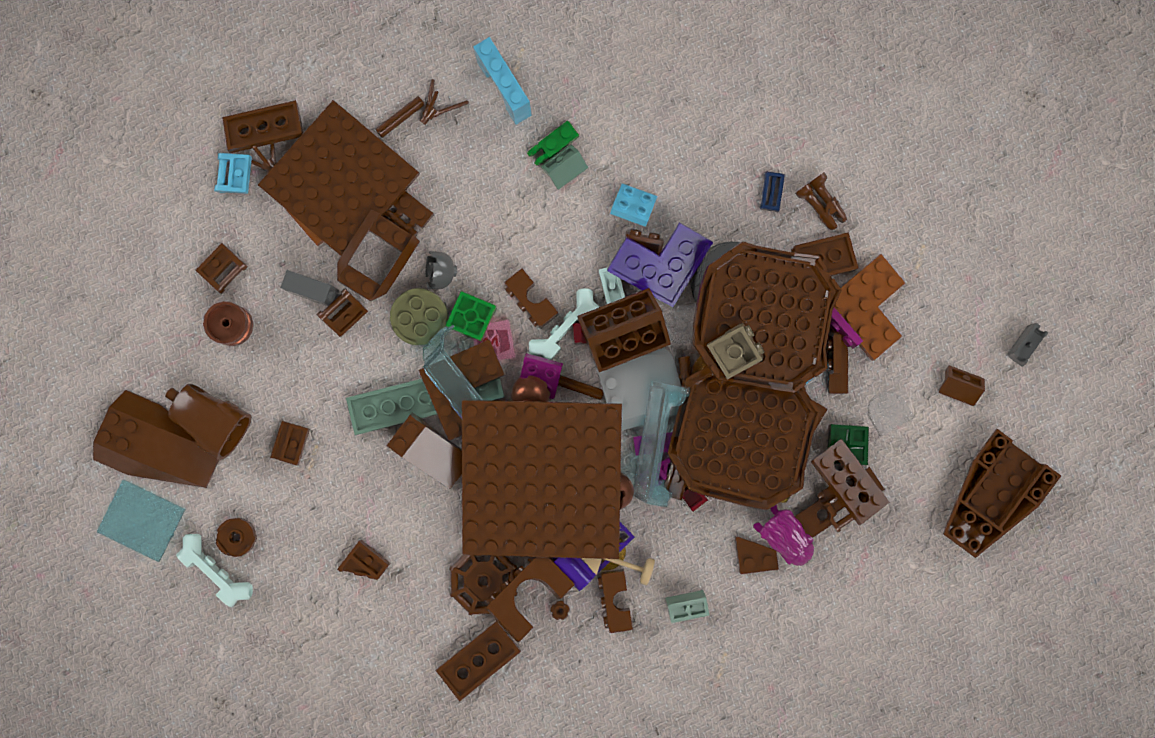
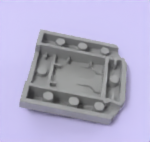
[595,348,683,431]

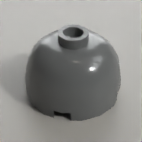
[425,251,457,289]

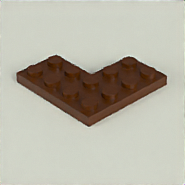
[419,339,505,441]

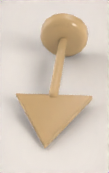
[582,558,655,586]

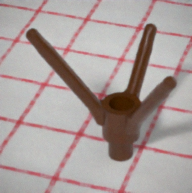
[419,79,469,125]
[251,144,276,173]

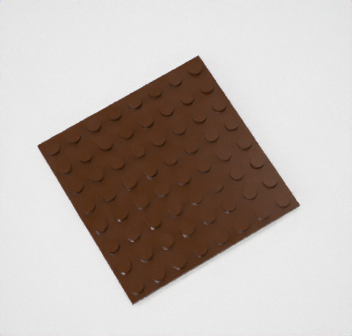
[462,400,622,559]

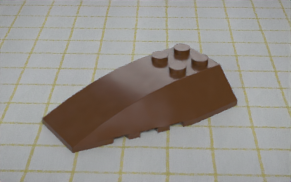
[93,390,219,488]

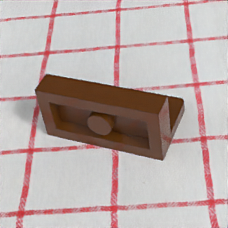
[939,365,985,406]

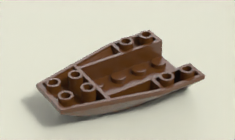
[943,429,1061,558]

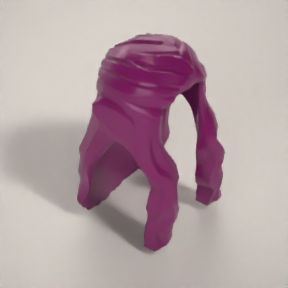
[753,505,814,566]

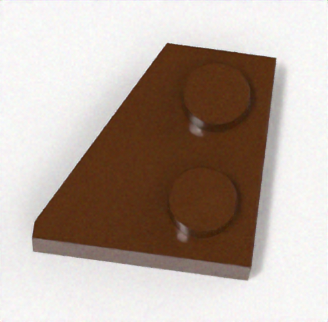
[735,536,779,574]
[337,540,391,580]

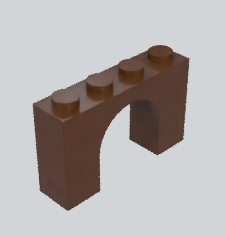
[485,557,575,642]

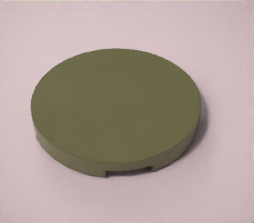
[390,288,448,345]

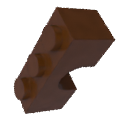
[504,268,559,329]
[598,569,633,633]

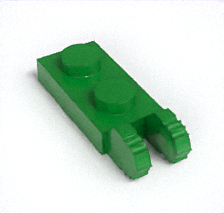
[527,120,579,166]

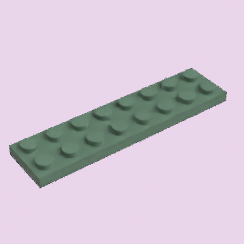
[346,377,505,435]

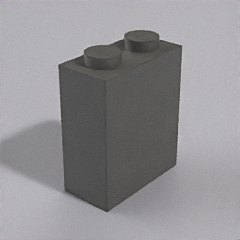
[280,270,340,306]

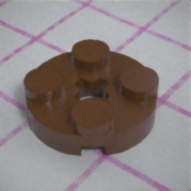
[216,518,257,557]

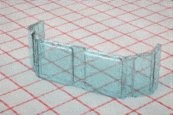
[423,325,483,419]

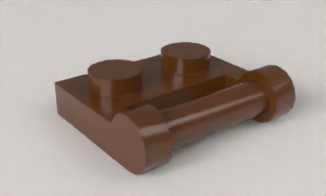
[195,243,248,294]
[316,288,368,337]

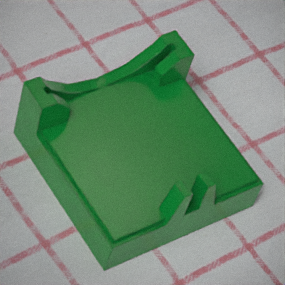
[446,291,497,342]

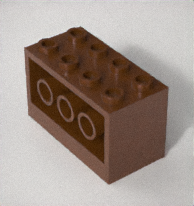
[577,288,671,373]

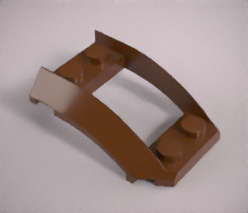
[337,210,420,301]

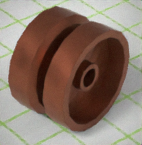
[203,301,253,346]

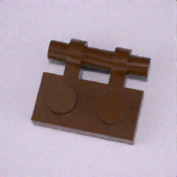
[385,191,434,237]

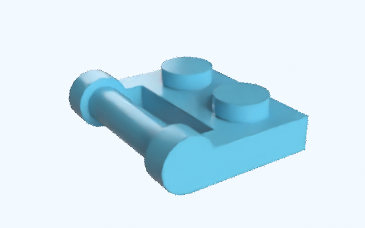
[214,153,252,194]

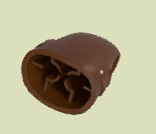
[165,384,252,460]

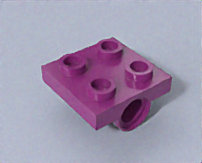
[520,353,563,399]

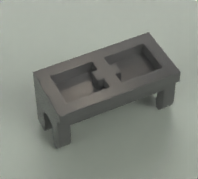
[1006,323,1048,367]

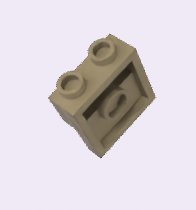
[707,323,764,379]

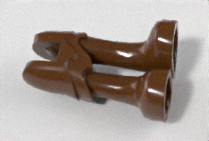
[795,172,847,231]

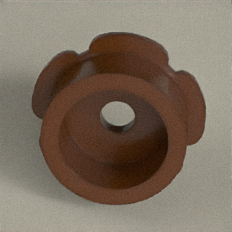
[550,601,570,620]

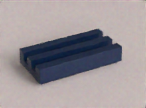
[760,171,785,212]

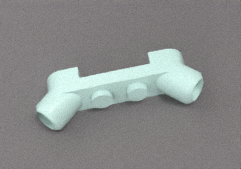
[529,288,600,360]
[176,534,253,607]

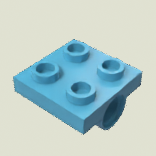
[610,184,657,227]

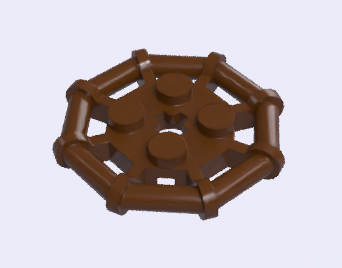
[449,554,518,616]

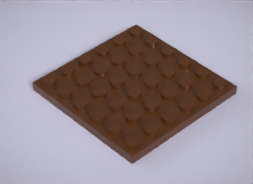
[258,100,420,256]

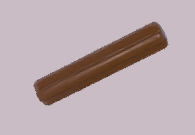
[376,96,424,137]
[558,375,604,400]

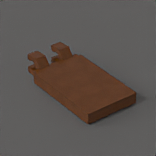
[791,232,859,276]

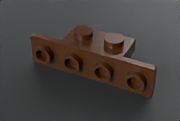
[826,327,848,394]

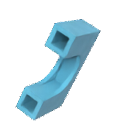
[473,37,532,125]

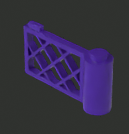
[552,522,635,591]

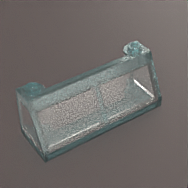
[633,381,690,507]

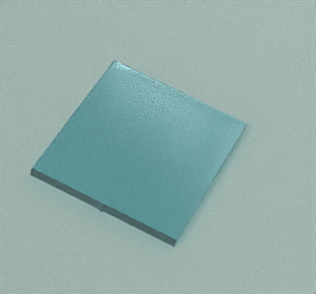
[97,480,186,562]

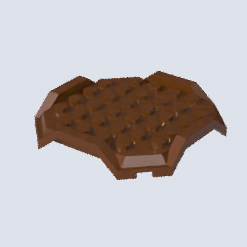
[693,241,842,393]
[667,367,821,510]

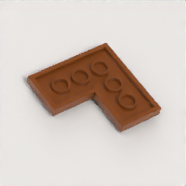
[834,254,905,361]

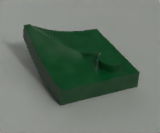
[827,424,869,466]

